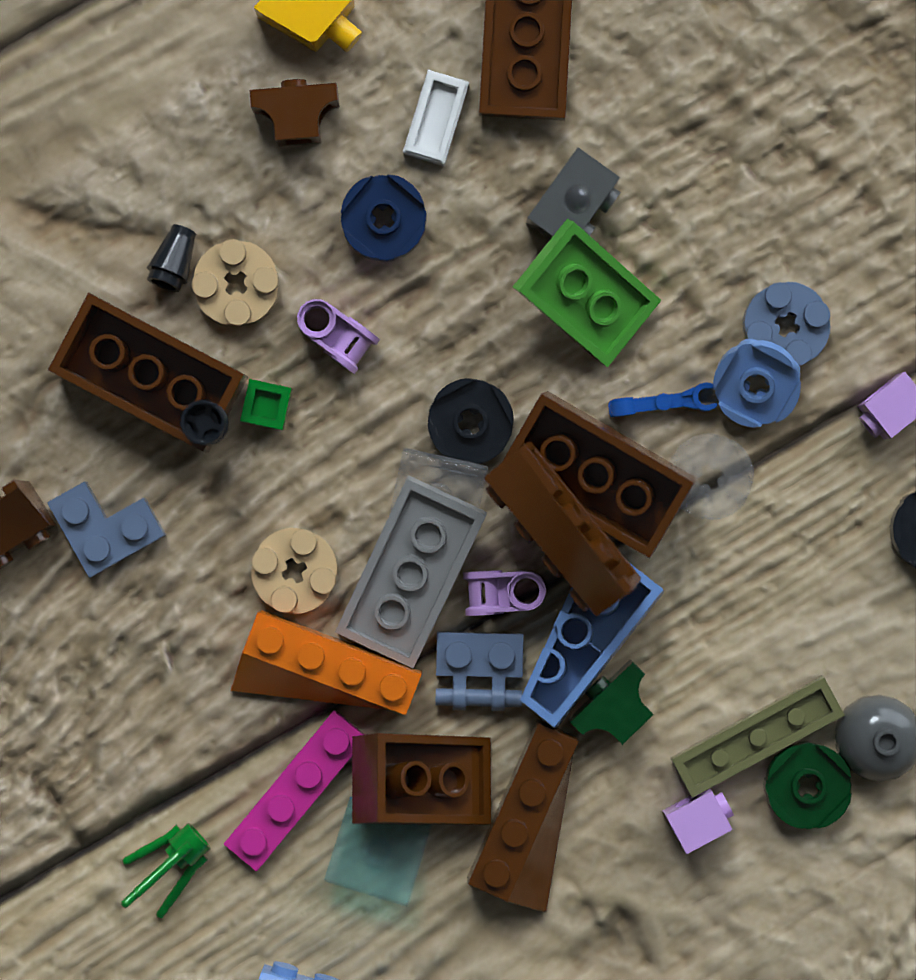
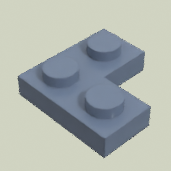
[47,481,166,578]

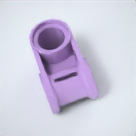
[297,299,380,374]
[463,570,546,616]

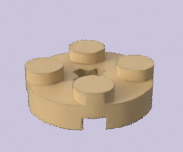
[192,239,279,327]
[251,528,338,614]

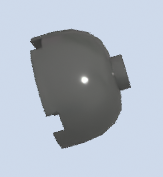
[835,695,916,782]

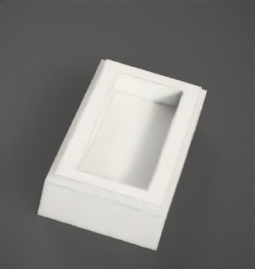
[403,70,469,166]

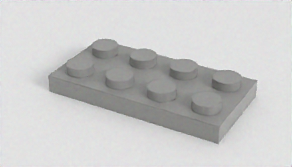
[335,475,487,669]

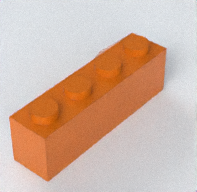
[230,610,422,715]

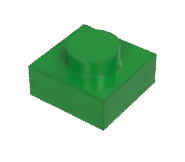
[240,379,293,431]

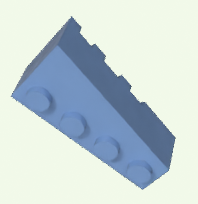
[520,563,664,728]

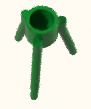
[121,823,211,919]

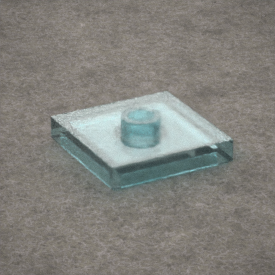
[324,796,432,907]

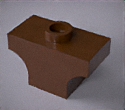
[249,79,340,147]

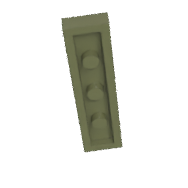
[670,676,845,798]

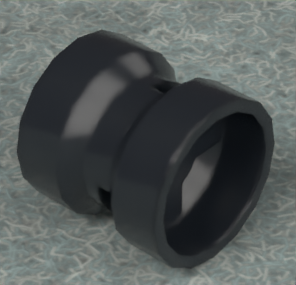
[181,400,229,446]

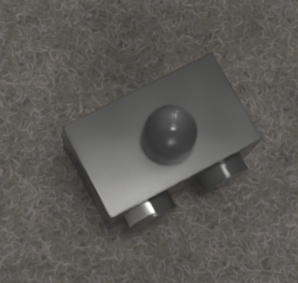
[526,147,621,240]

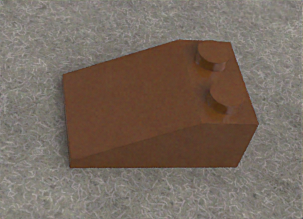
[352,733,491,825]

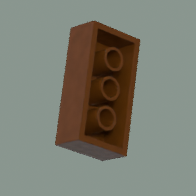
[48,292,248,453]
[502,391,697,558]

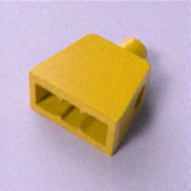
[254,0,363,52]

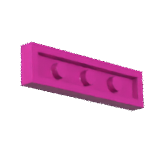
[224,709,365,872]

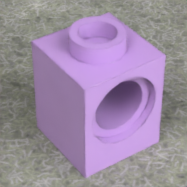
[857,372,916,440]
[662,789,734,854]

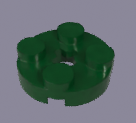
[763,741,852,829]

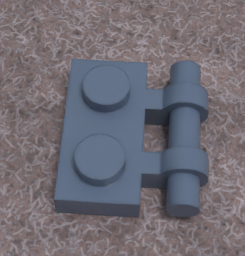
[435,632,524,711]

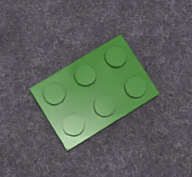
[513,219,662,368]

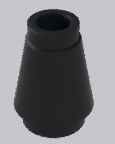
[147,224,196,292]

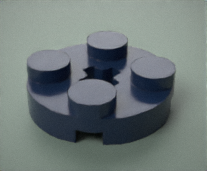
[341,174,427,262]

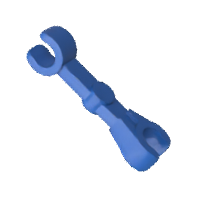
[608,382,718,417]

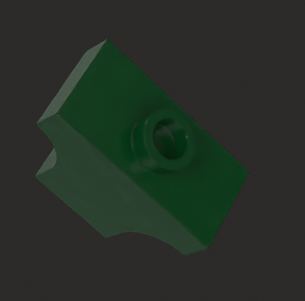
[569,660,654,745]

